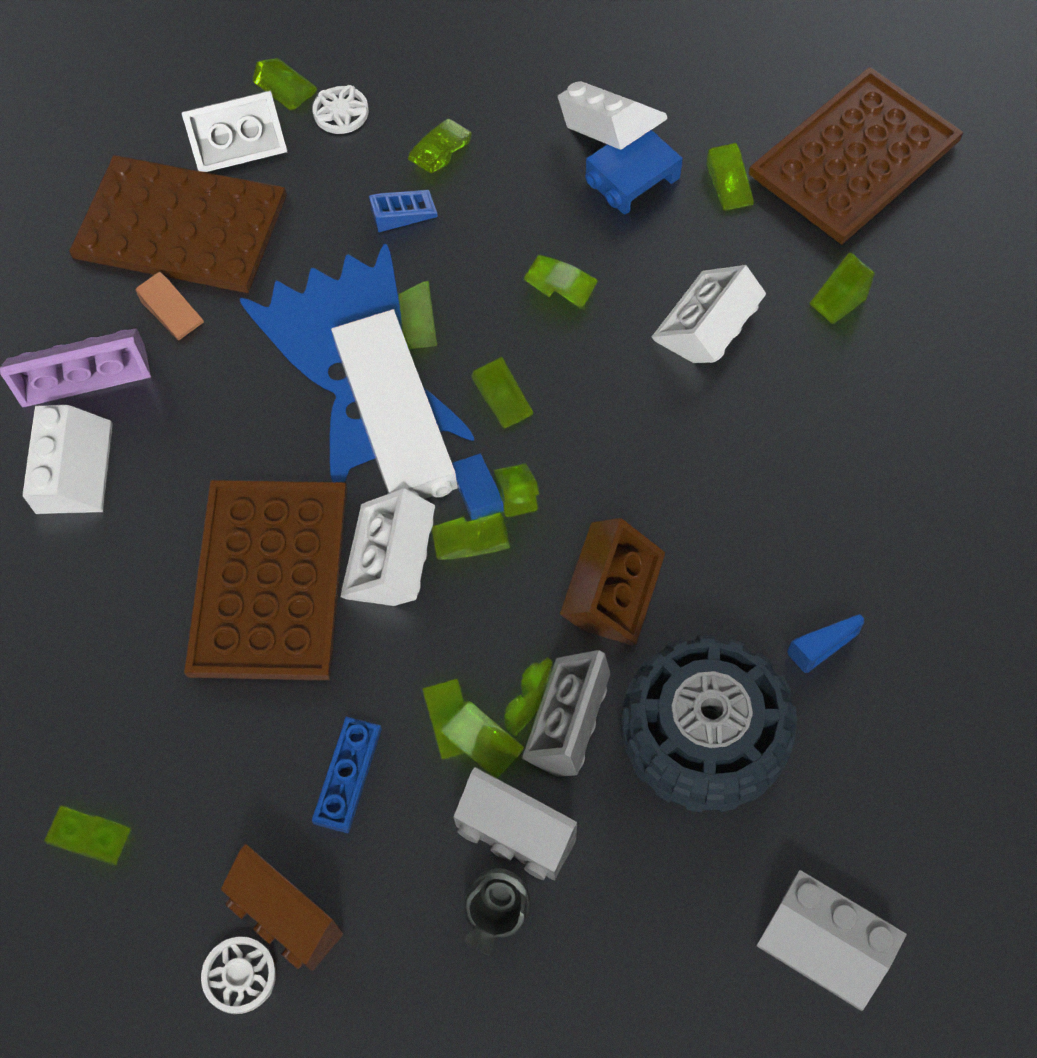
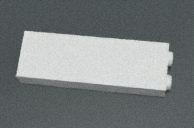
[331,309,458,499]

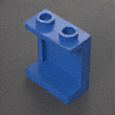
[585,130,683,215]

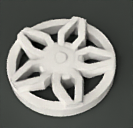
[313,85,369,134]
[201,937,276,1014]

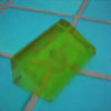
[253,58,317,110]
[398,281,437,349]
[440,701,524,778]

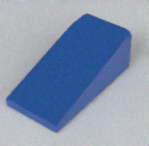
[452,453,504,522]

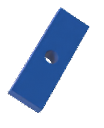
[312,717,382,834]

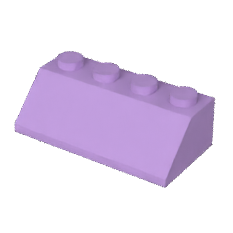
[0,328,151,408]

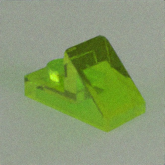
[494,463,539,517]

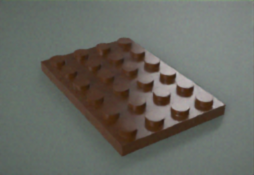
[749,67,963,245]
[69,155,287,293]
[184,480,347,680]

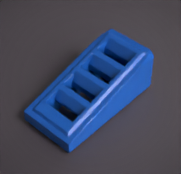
[368,190,438,232]
[787,614,865,673]

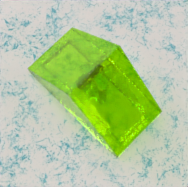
[809,252,875,324]

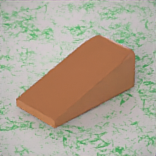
[136,272,204,341]

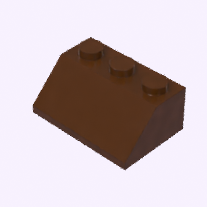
[560,518,666,645]
[221,844,344,971]

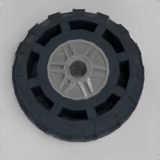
[621,635,797,812]

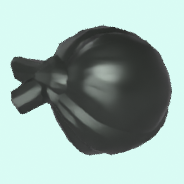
[465,868,530,955]

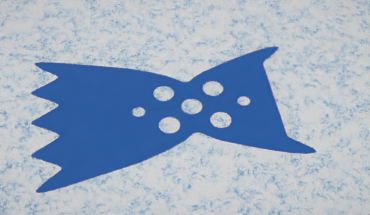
[240,244,474,483]

